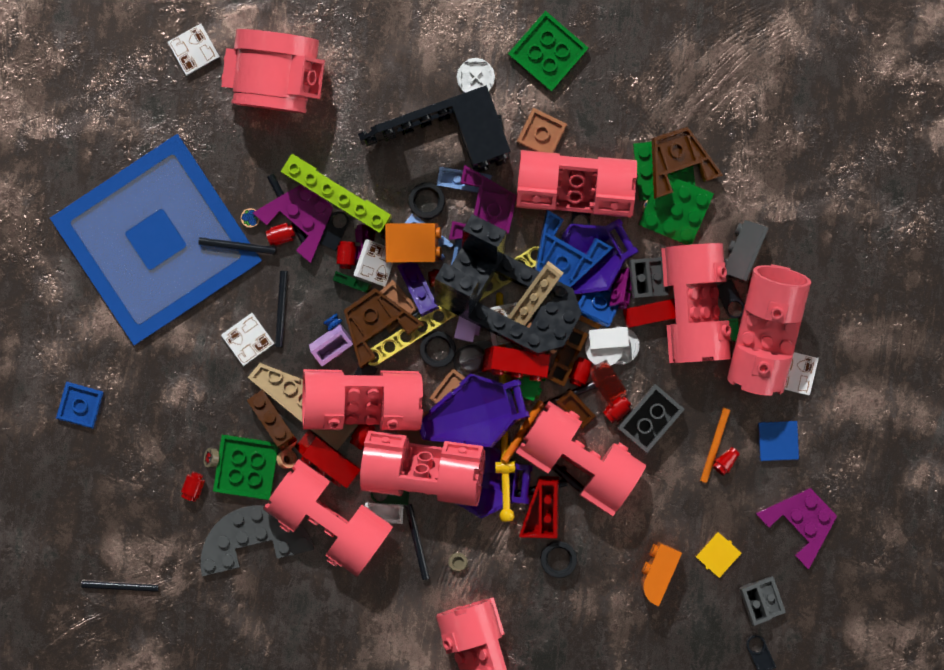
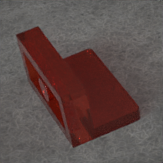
[590,360,626,407]

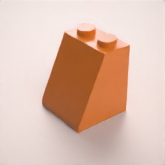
[385,223,442,263]

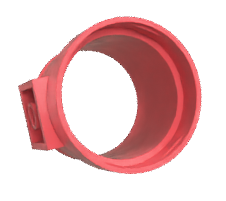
[221,29,325,113]

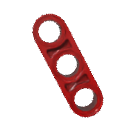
[623,299,676,328]

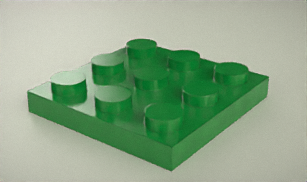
[508,10,589,92]
[633,142,695,201]
[638,174,714,245]
[213,434,278,500]

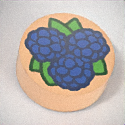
[241,208,260,228]

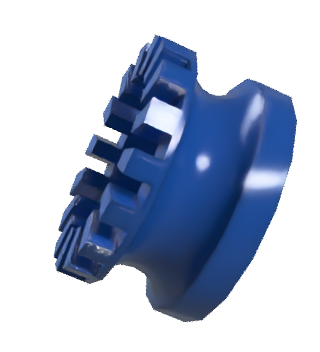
[323,313,342,331]

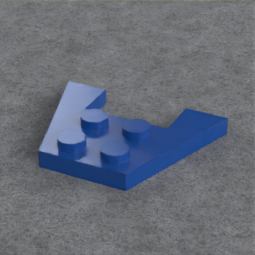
[535,210,613,287]

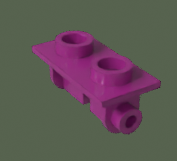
[355,224,375,263]
[609,268,631,309]

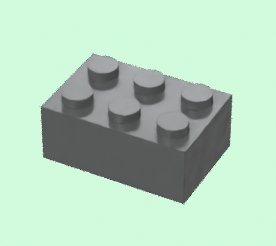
[616,384,685,453]

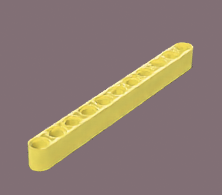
[369,247,539,366]

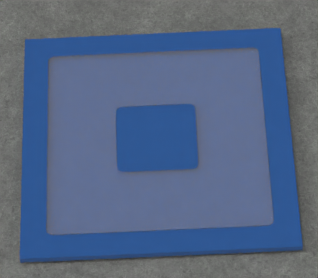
[50,133,262,346]

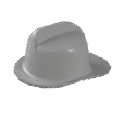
[453,340,493,376]

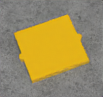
[696,532,741,578]

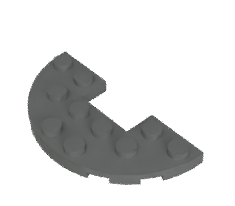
[201,505,315,576]

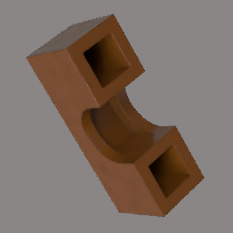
[546,328,588,387]
[247,389,297,451]

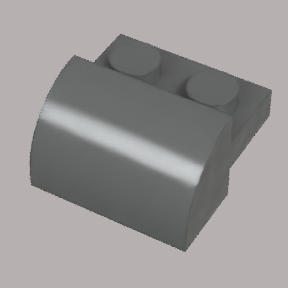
[629,257,669,299]
[739,576,786,626]

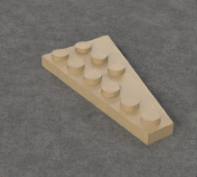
[248,363,359,451]

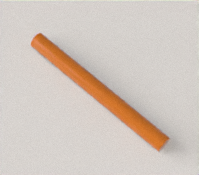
[500,400,544,464]
[700,408,730,483]

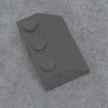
[724,220,769,283]

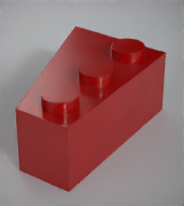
[482,346,550,382]
[295,430,360,488]
[519,476,559,538]

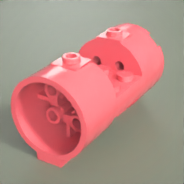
[516,150,637,218]
[661,243,731,363]
[727,264,811,396]
[302,369,423,431]
[515,401,646,517]
[360,431,486,506]
[263,459,394,577]
[436,597,507,670]

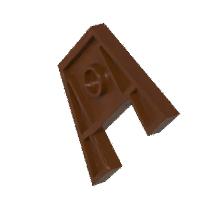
[651,127,723,199]
[344,288,424,368]

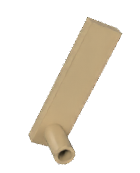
[508,261,564,326]

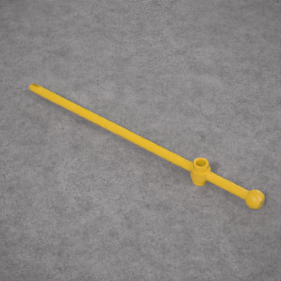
[495,292,515,522]

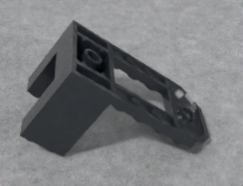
[358,85,511,173]
[434,214,582,356]

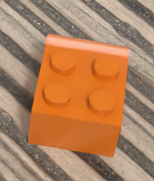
[641,541,682,606]

